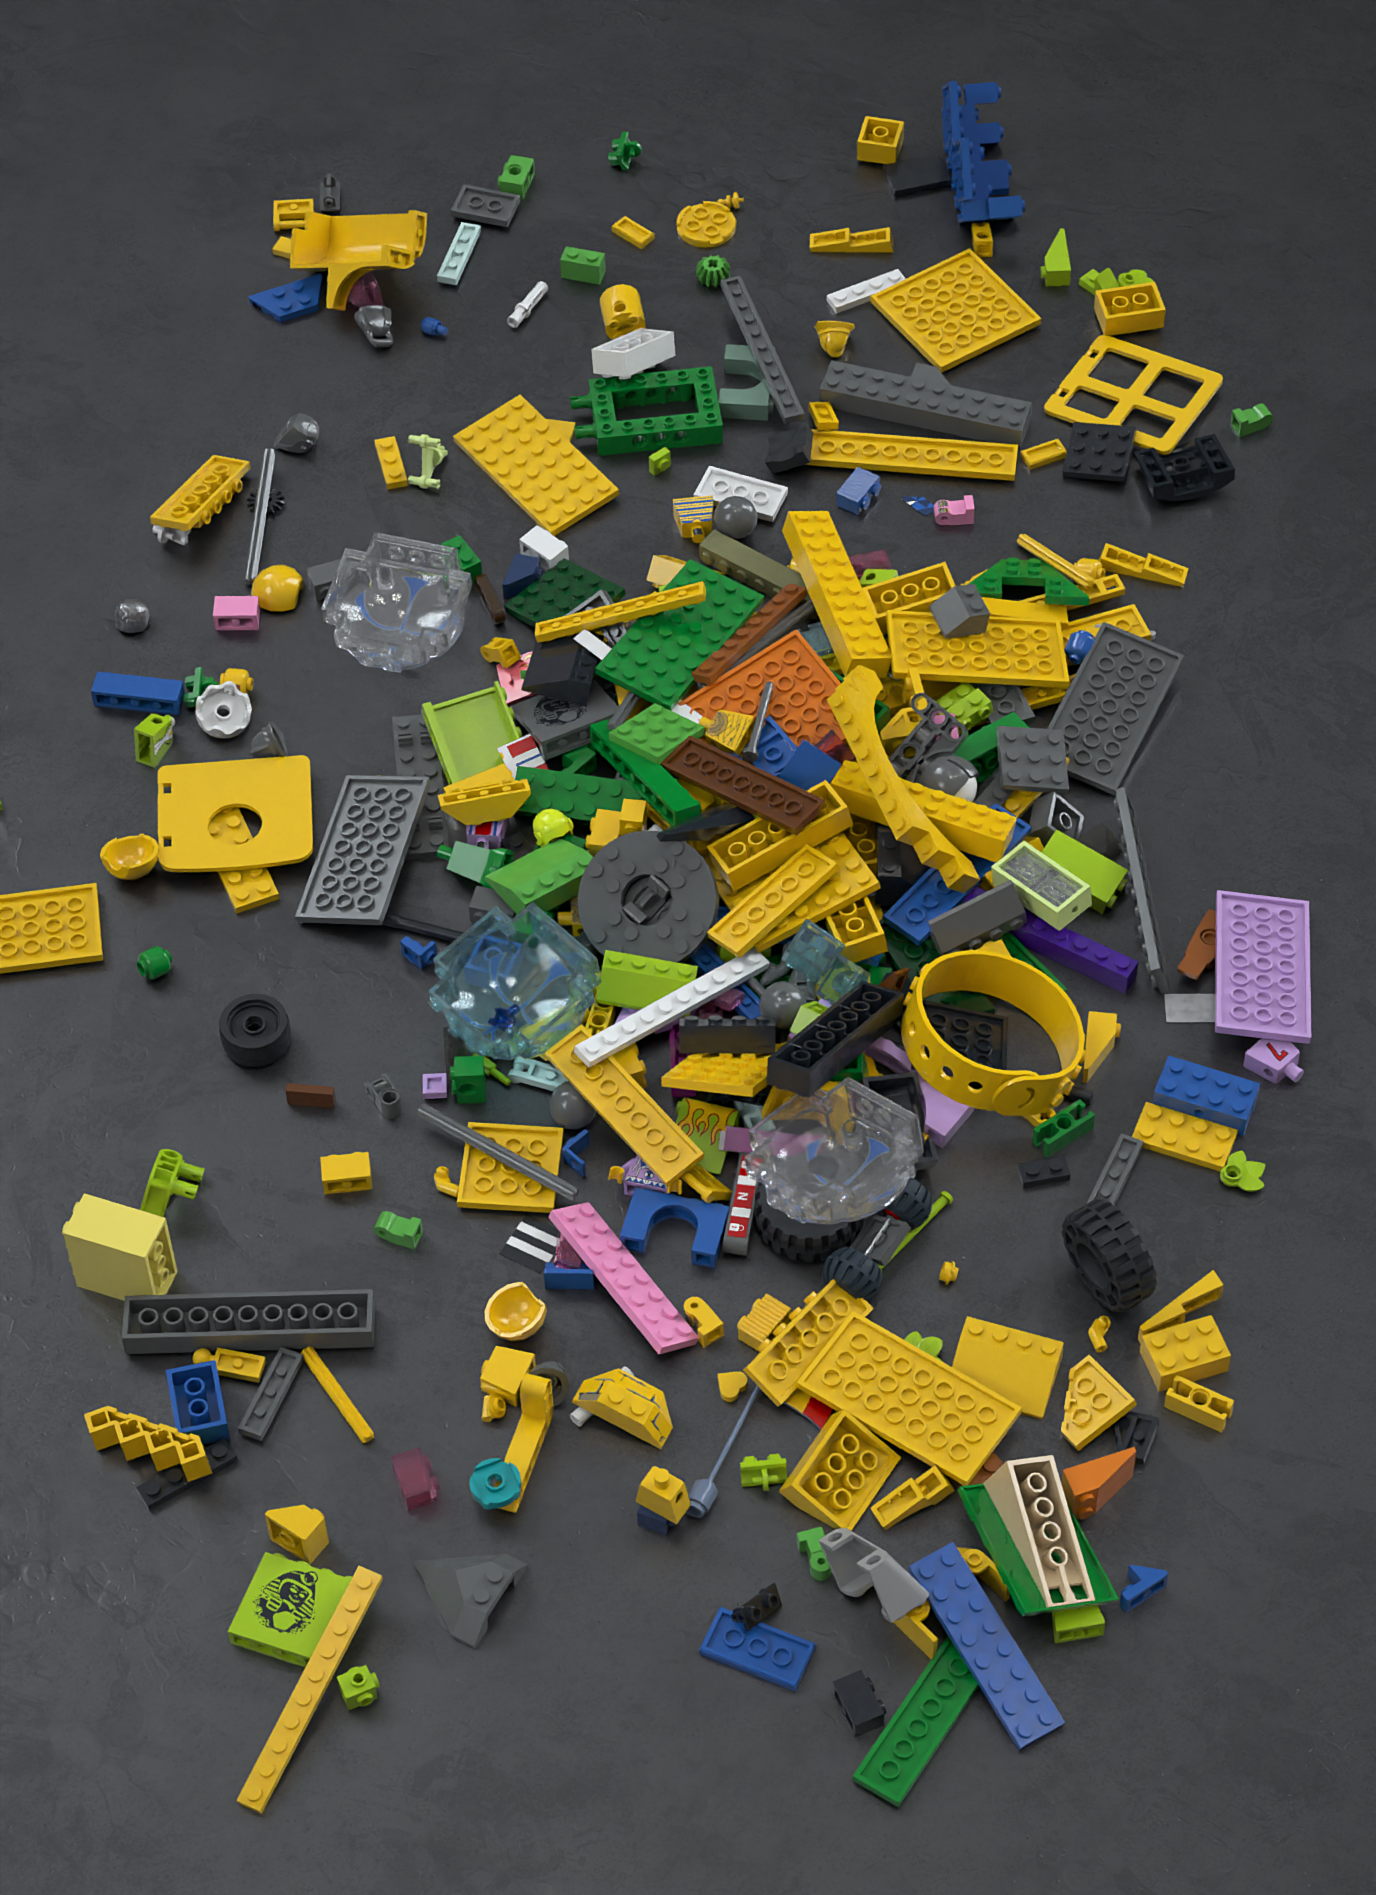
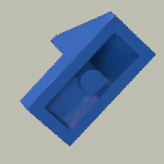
[1119,1565,1169,1613]

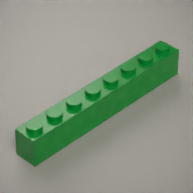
[590,718,702,827]

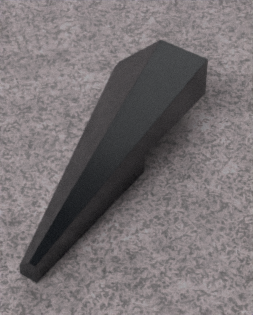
[656,804,755,842]

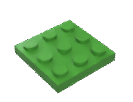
[609,703,705,765]

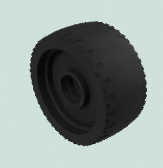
[219,993,291,1068]

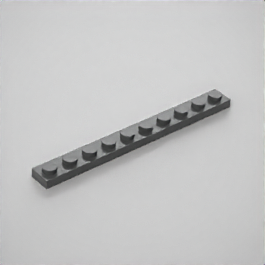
[721,276,804,424]

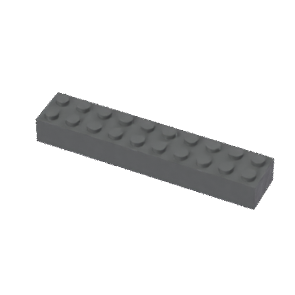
[820,360,1032,449]
[122,1289,375,1354]

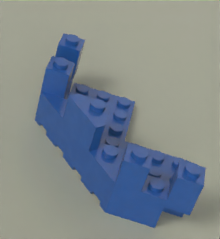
[941,81,1025,223]

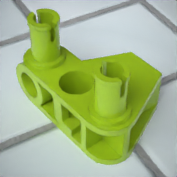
[140,1149,205,1217]

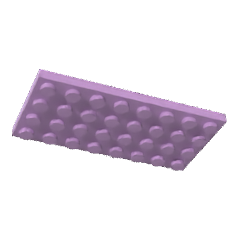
[1215,890,1311,1044]

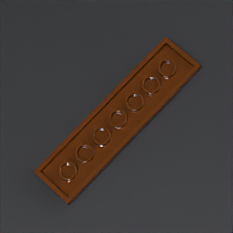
[660,735,826,836]

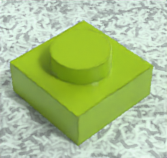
[649,447,671,476]

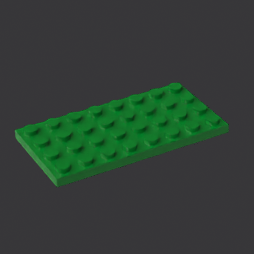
[595,559,764,711]

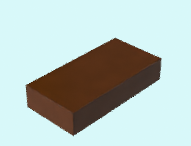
[285,1083,336,1108]

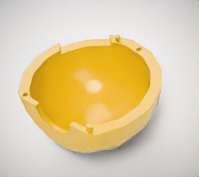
[251,565,305,612]
[100,833,159,880]
[485,1282,547,1341]

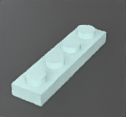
[437,222,481,285]

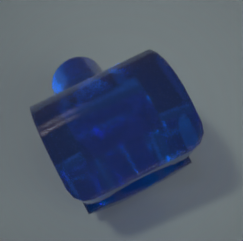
[487,1004,520,1033]

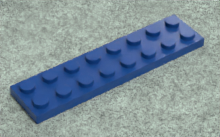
[883,803,1032,946]
[908,1542,1065,1750]

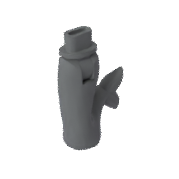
[760,940,816,1003]

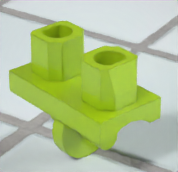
[740,1454,787,1491]

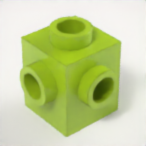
[337,1665,380,1711]

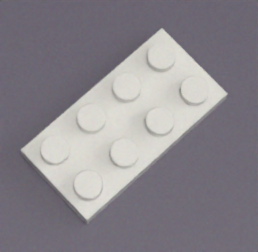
[694,466,788,522]

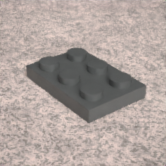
[451,184,520,227]

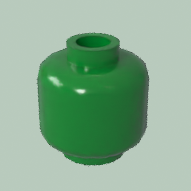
[136,946,173,980]

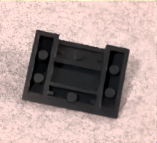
[875,822,931,906]

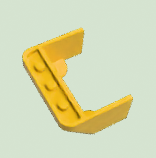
[894,1547,1010,1660]

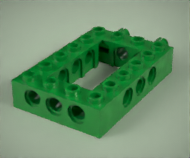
[570,366,723,456]

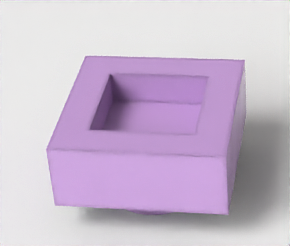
[423,1073,447,1099]

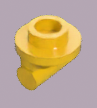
[482,1393,506,1422]

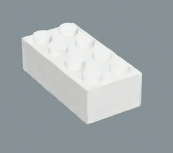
[591,328,675,379]

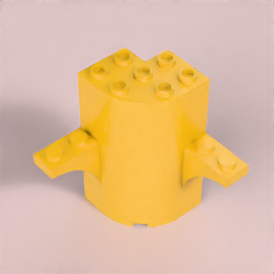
[290,210,427,311]

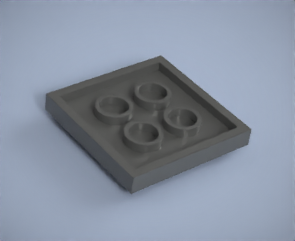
[996,726,1069,794]

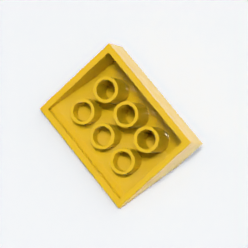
[952,1316,1064,1420]
[778,1409,901,1531]

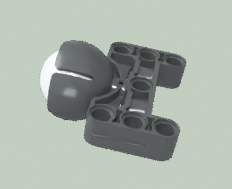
[889,693,979,802]

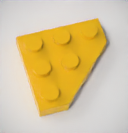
[1061,1355,1137,1451]

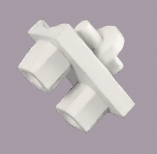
[152,525,191,545]

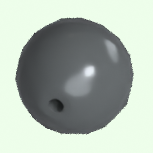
[713,496,758,540]
[758,981,807,1030]
[549,1081,597,1130]

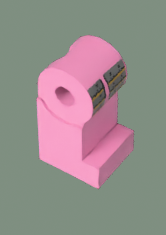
[934,495,974,525]

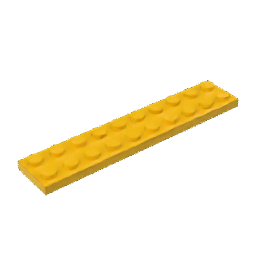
[805,429,1018,481]

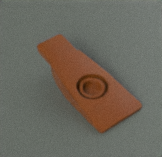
[1177,909,1216,980]

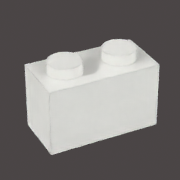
[519,525,569,571]

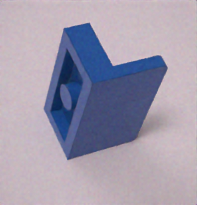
[544,1263,595,1289]

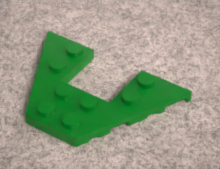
[969,557,1090,606]

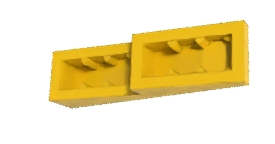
[810,227,893,253]
[1099,543,1189,587]
[982,597,1068,627]
[1138,1270,1224,1344]

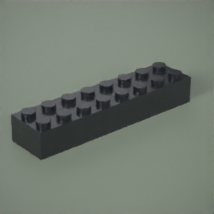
[766,981,904,1098]

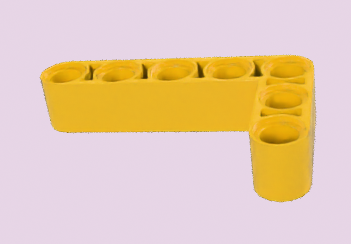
[494,1373,554,1513]

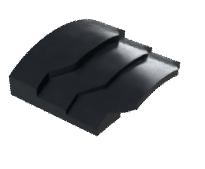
[1134,434,1235,501]

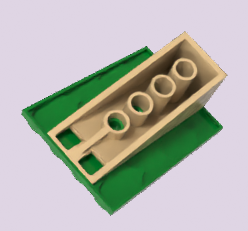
[957,1455,1119,1616]

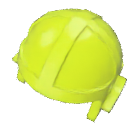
[533,809,574,847]

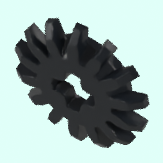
[247,488,285,516]

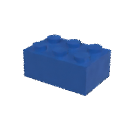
[166,1360,230,1445]

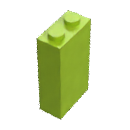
[1041,829,1128,914]

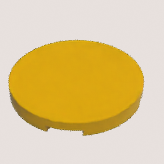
[676,201,736,247]

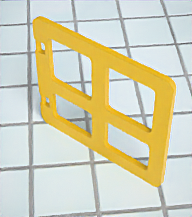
[1044,335,1223,455]

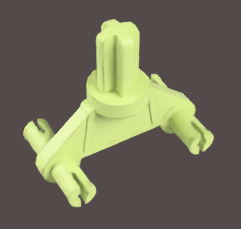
[408,434,448,489]

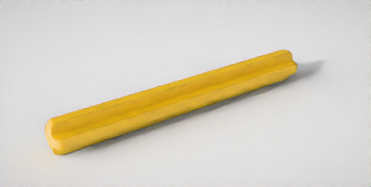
[1017,534,1094,588]
[301,1346,374,1443]

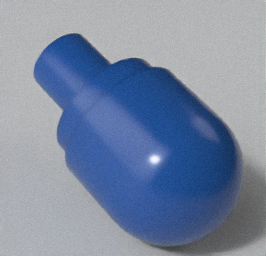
[421,317,448,336]

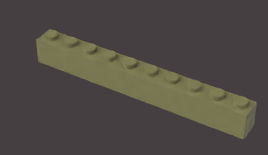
[699,530,888,639]

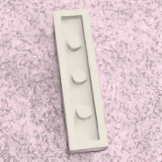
[827,269,906,313]

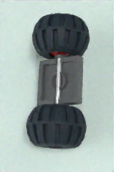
[822,1173,932,1302]

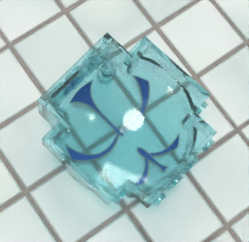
[428,902,601,1060]

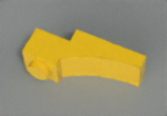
[871,1465,955,1530]

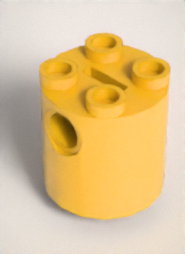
[600,284,646,340]

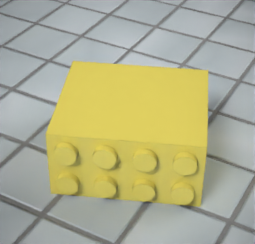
[62,1193,178,1301]

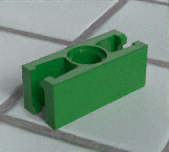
[1032,1099,1095,1158]

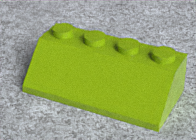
[596,950,698,1018]

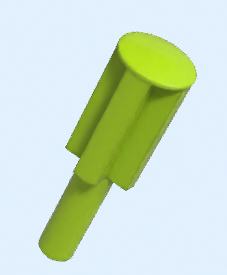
[472,1052,511,1086]

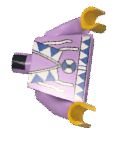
[608,1155,683,1196]

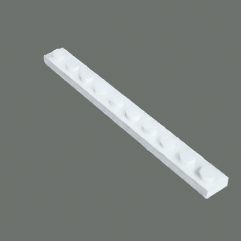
[574,948,770,1068]

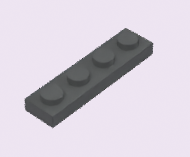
[1087,1133,1144,1205]
[238,1347,304,1441]

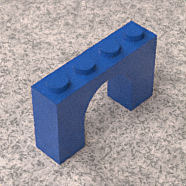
[620,1188,729,1268]

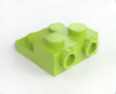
[935,682,994,735]

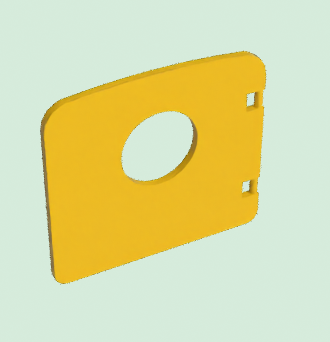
[158,755,313,872]

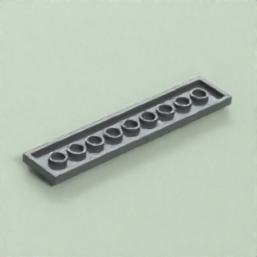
[1114,787,1171,994]

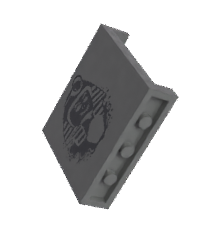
[510,680,618,760]

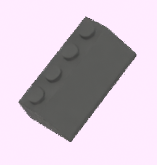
[928,880,1027,957]

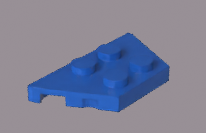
[248,274,323,322]
[743,715,797,778]

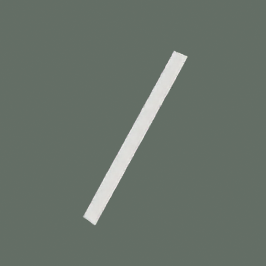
[573,629,706,733]

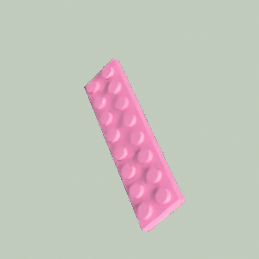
[549,1202,699,1354]

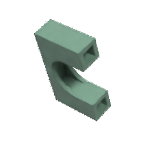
[718,344,779,421]

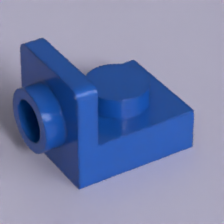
[400,936,438,970]

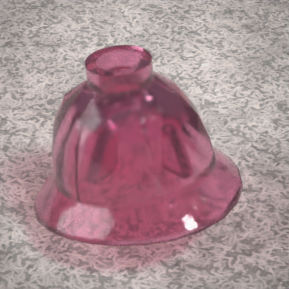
[347,272,383,308]

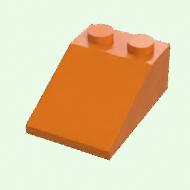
[1061,1447,1136,1519]

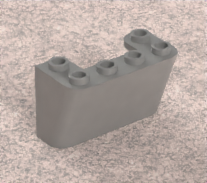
[818,1528,929,1623]

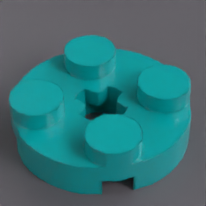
[469,1458,521,1510]

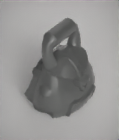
[355,305,393,347]

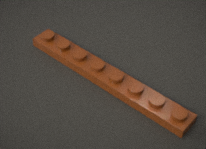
[691,584,807,685]

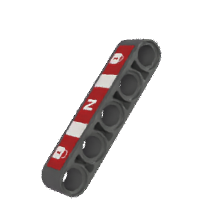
[723,1151,765,1255]

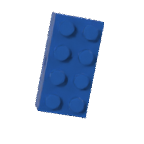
[1152,1055,1260,1137]

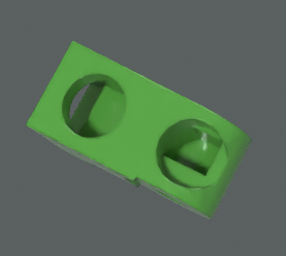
[1230,404,1274,437]
[373,1211,423,1250]
[797,1527,832,1581]

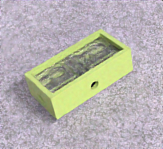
[991,841,1092,931]

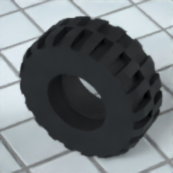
[755,1153,864,1262]
[1062,1199,1157,1312]

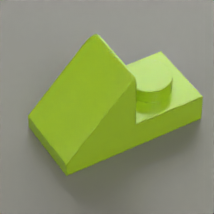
[1079,267,1120,295]

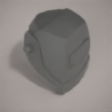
[274,413,319,453]

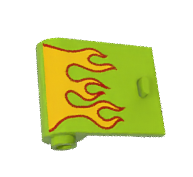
[675,1097,740,1176]

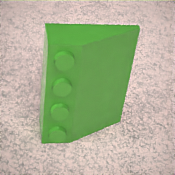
[485,838,593,923]

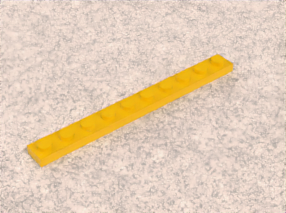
[236,1566,383,1814]

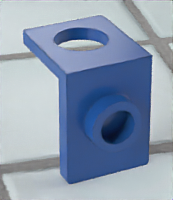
[562,1129,590,1177]

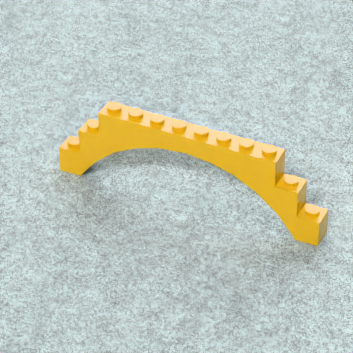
[827,665,980,893]

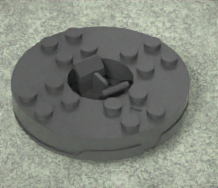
[578,831,719,963]

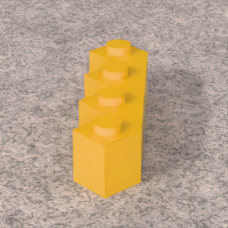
[84,1406,212,1482]

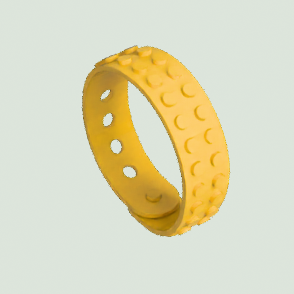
[901,950,1086,1116]

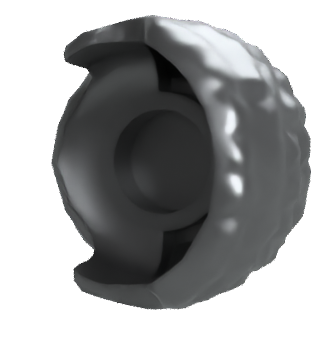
[115,598,149,633]

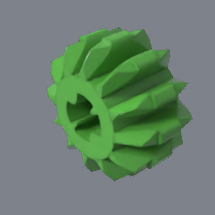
[696,255,730,287]

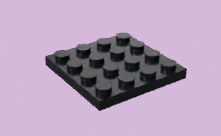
[911,1000,1008,1083]

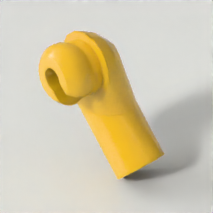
[434,1166,459,1198]
[1088,1315,1111,1353]

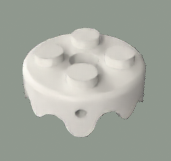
[196,681,252,738]

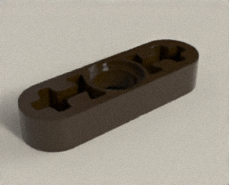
[474,573,506,625]

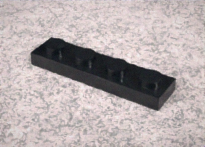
[136,1438,238,1511]

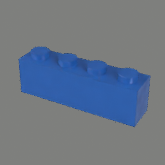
[91,672,185,715]

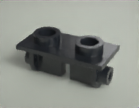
[731,1583,782,1631]

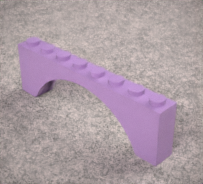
[787,999,975,1148]

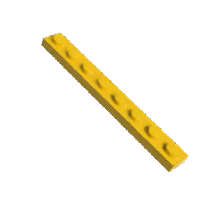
[535,581,706,643]

